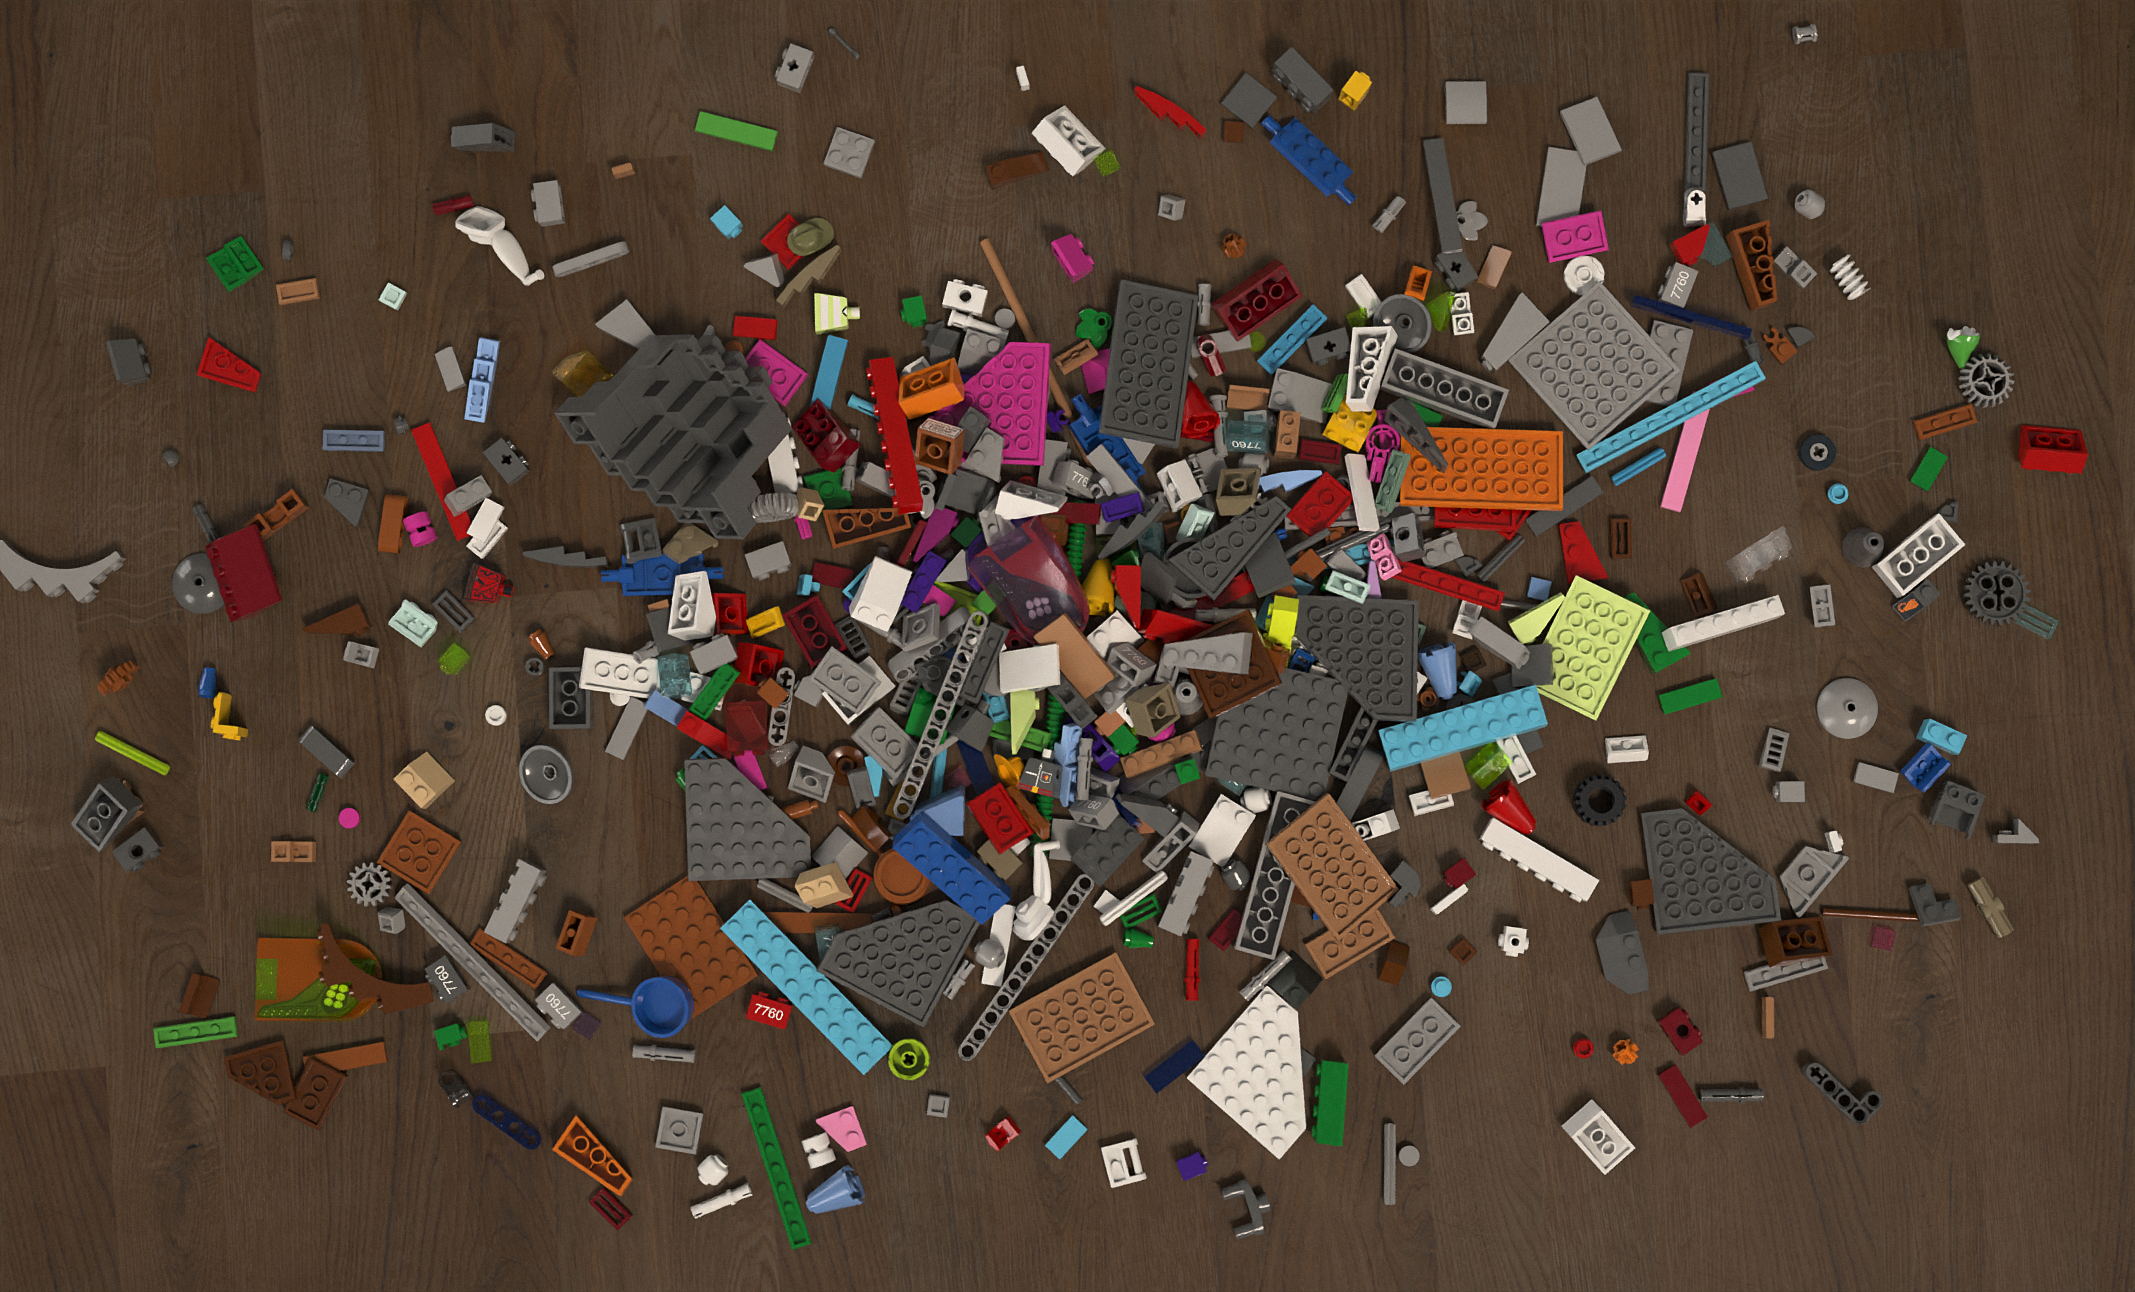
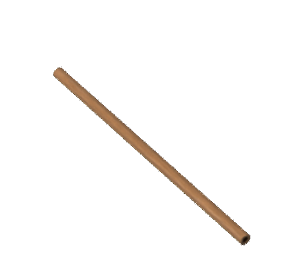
[980,238,1097,473]

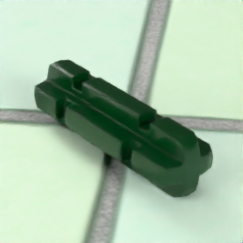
[306,773,329,812]

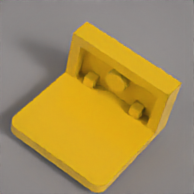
[1322,395,1377,452]
[211,692,248,741]

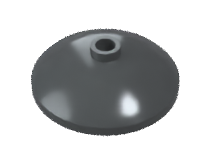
[1373,294,1432,353]
[1162,538,1205,599]
[172,553,225,614]
[519,744,574,804]

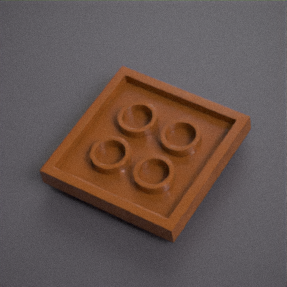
[377,810,462,894]

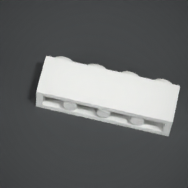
[768,413,804,495]

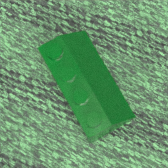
[1311,1060,1349,1146]

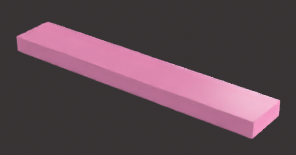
[1660,391,1709,512]

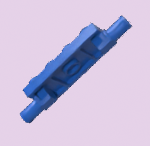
[1261,115,1357,206]
[1068,393,1147,496]
[601,553,724,596]

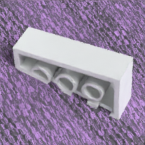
[1346,326,1398,412]

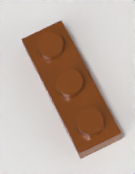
[1006,784,1050,840]

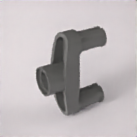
[1221,1179,1271,1240]

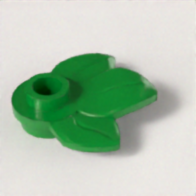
[1075,308,1113,348]

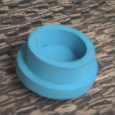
[1828,484,1848,504]
[1431,977,1452,997]

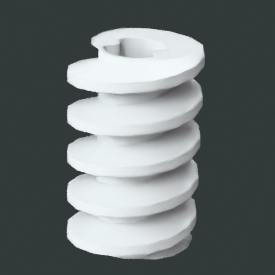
[1830,254,1871,300]

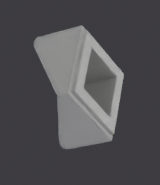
[1158,194,1186,221]
[378,907,405,934]

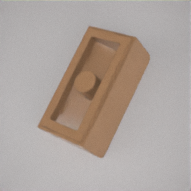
[1476,245,1512,290]

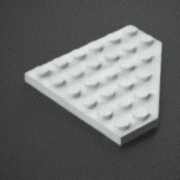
[1187,985,1306,1159]

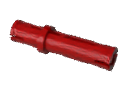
[1184,939,1201,1001]

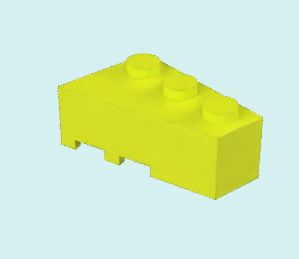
[1263,596,1299,668]

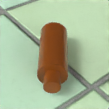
[780,799,819,819]

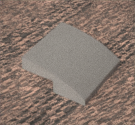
[1445,82,1487,124]

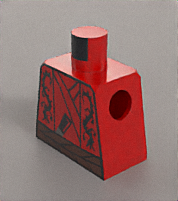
[463,562,514,604]

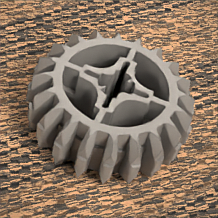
[1958,353,2015,408]
[748,492,799,523]

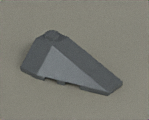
[1384,397,1448,474]

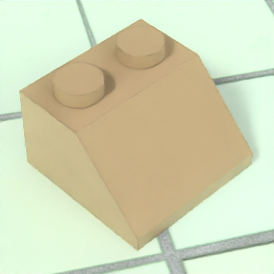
[394,752,455,809]
[795,862,853,908]

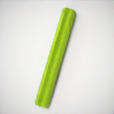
[95,731,170,775]

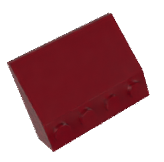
[205,524,282,623]

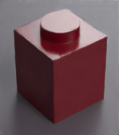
[1442,858,1476,889]

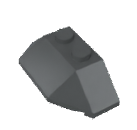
[1595,910,1649,994]

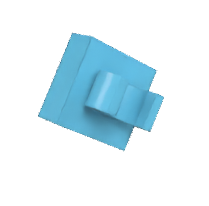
[797,574,820,596]
[1457,671,1482,697]

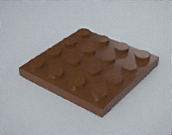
[1183,609,1283,719]

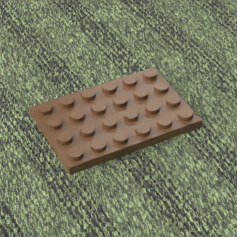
[1265,793,1399,941]
[1008,952,1155,1083]

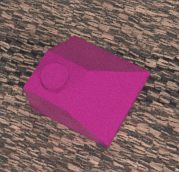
[1081,348,1110,395]

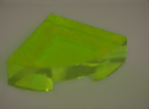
[1346,308,1367,330]

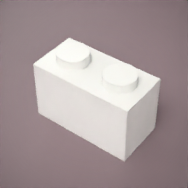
[1157,460,1203,509]

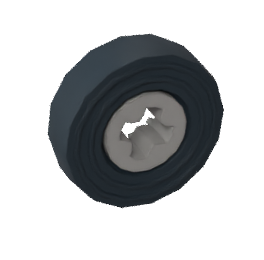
[1799,435,1836,471]

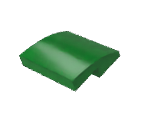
[206,236,263,293]

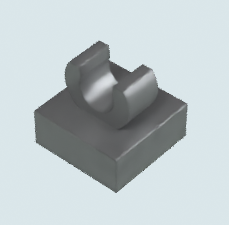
[1087,472,1115,499]

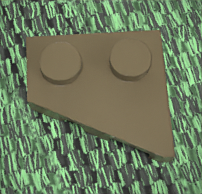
[662,523,718,564]

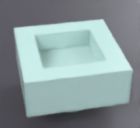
[379,283,407,311]

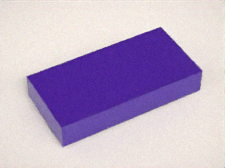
[1100,492,1145,523]

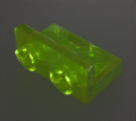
[1464,742,1512,789]

